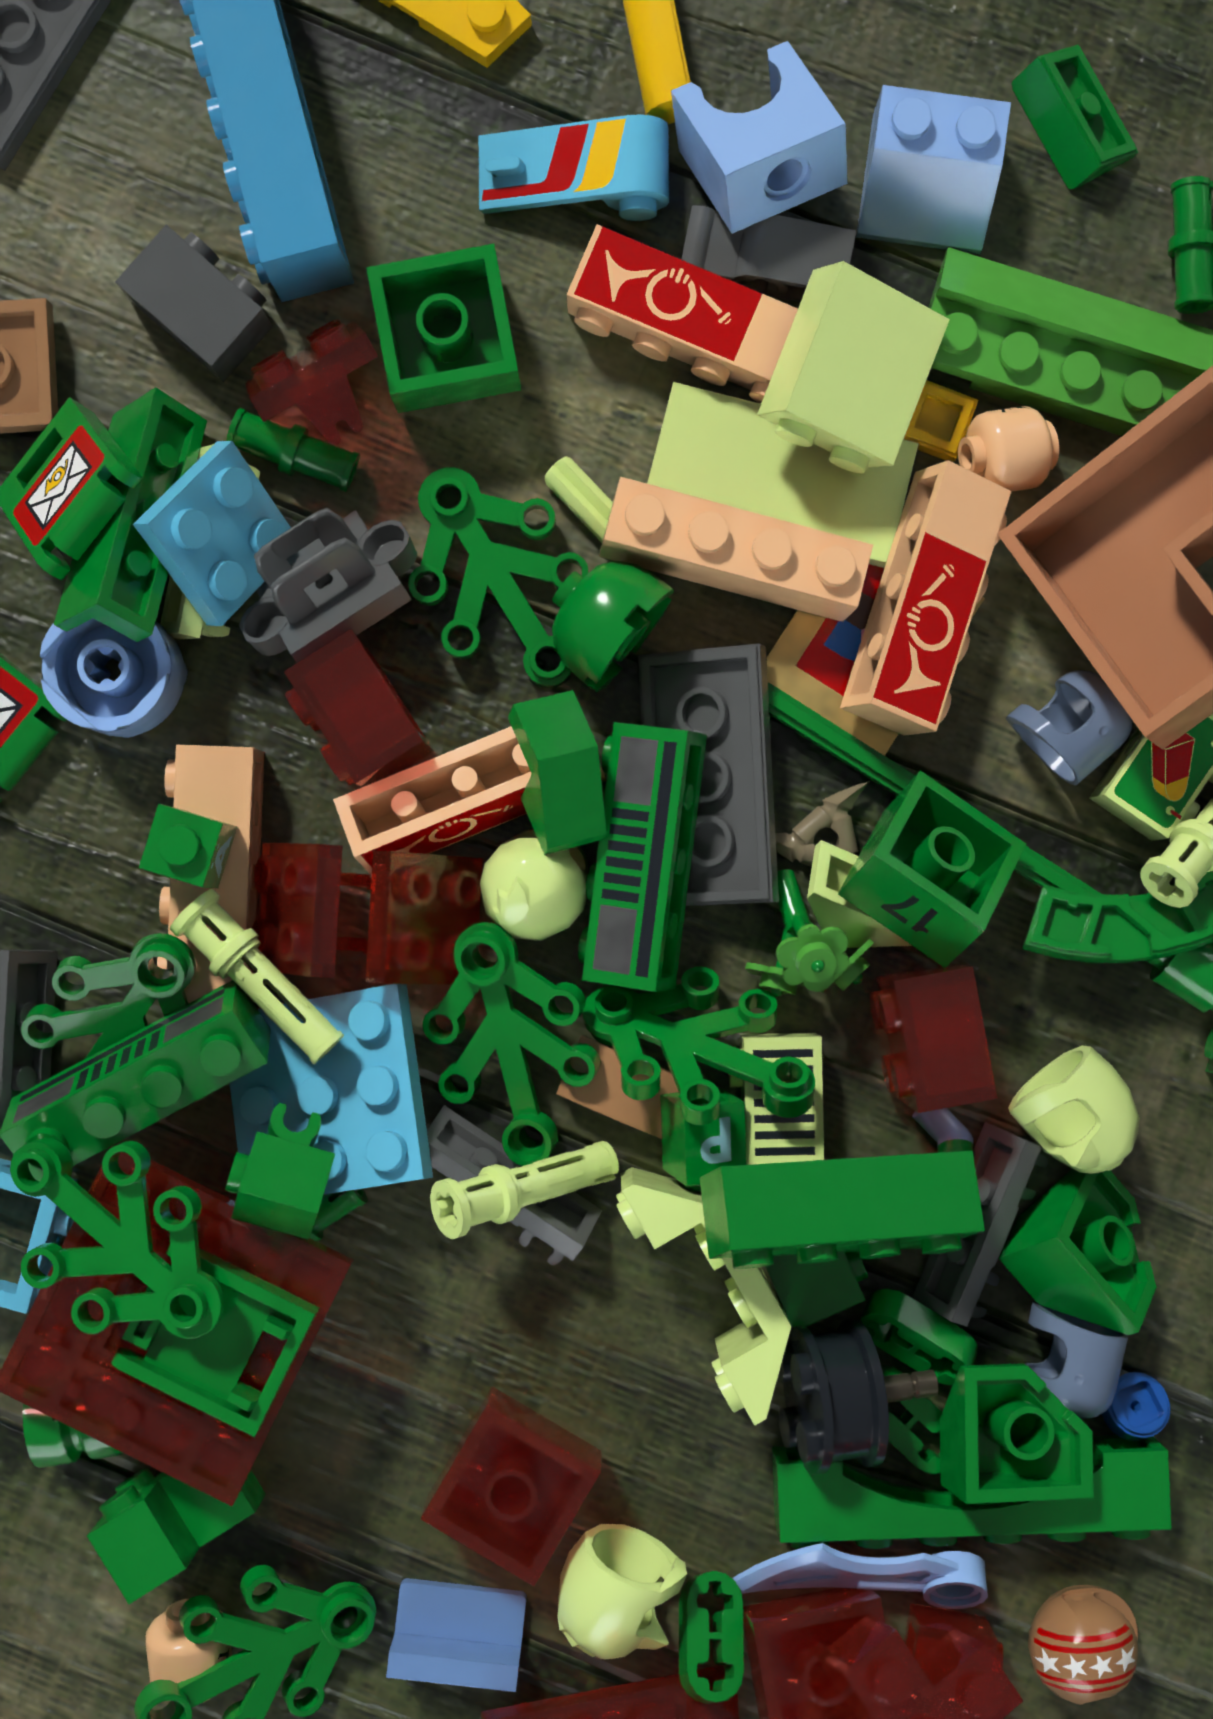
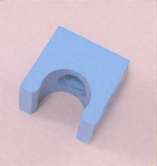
[671,41,848,234]

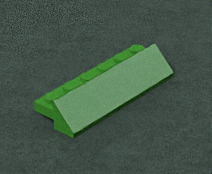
[928,247,1213,436]

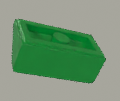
[1011,44,1139,189]

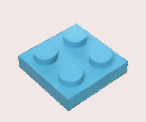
[133,441,291,626]

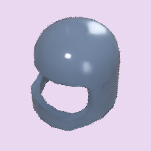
[1006,670,1133,785]
[1025,1301,1128,1419]

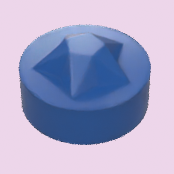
[1102,1372,1170,1441]

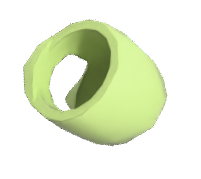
[480,829,589,941]
[1008,1045,1140,1174]
[557,1524,687,1659]

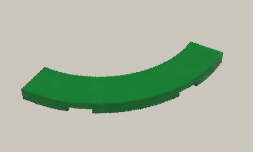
[1022,871,1213,963]

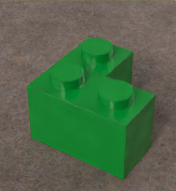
[87,1430,266,1604]

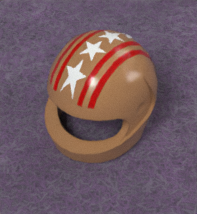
[1028,1585,1138,1705]

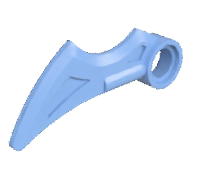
[732,1543,988,1609]

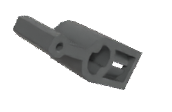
[681,205,856,302]

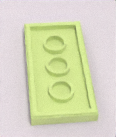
[647,382,919,568]

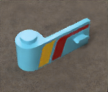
[478,114,669,221]

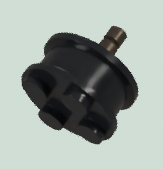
[778,1319,938,1475]

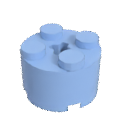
[40,618,187,738]

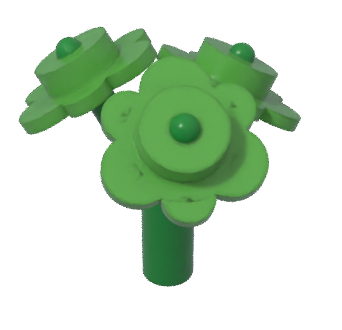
[745,869,875,997]

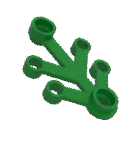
[408,467,589,688]
[422,922,601,1166]
[21,933,196,1059]
[582,966,815,1125]
[10,1138,225,1339]
[134,1565,376,1719]

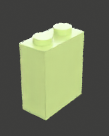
[757,261,950,474]

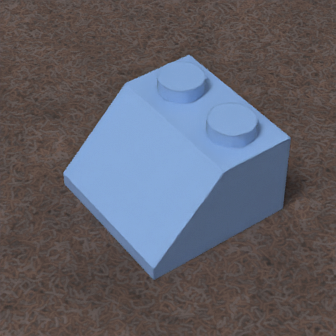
[856,85,1011,254]

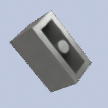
[115,225,273,383]

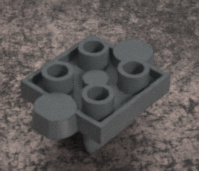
[239,508,417,670]

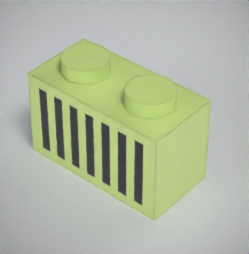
[729,1033,824,1165]

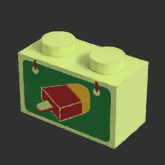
[1089,714,1213,841]

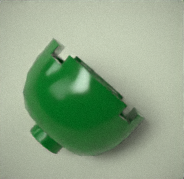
[552,561,674,693]

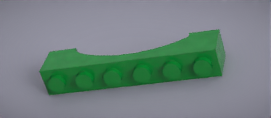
[772,1435,1172,1549]

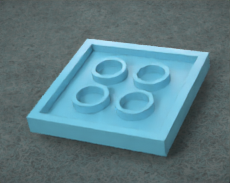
[230,983,433,1195]

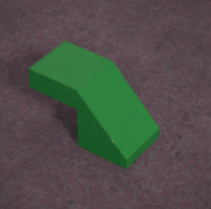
[508,690,607,855]

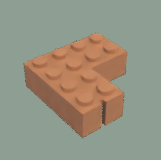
[997,365,1213,749]

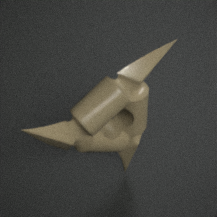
[776,781,870,867]

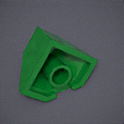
[998,1168,1157,1335]
[940,1364,1094,1504]

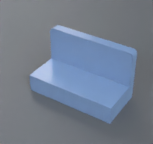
[386,1578,527,1692]

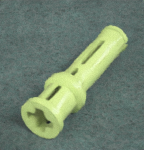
[1140,798,1213,908]
[170,888,344,1064]
[430,1141,619,1239]

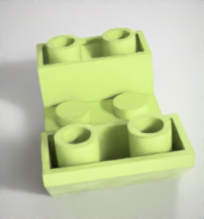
[616,1167,791,1425]

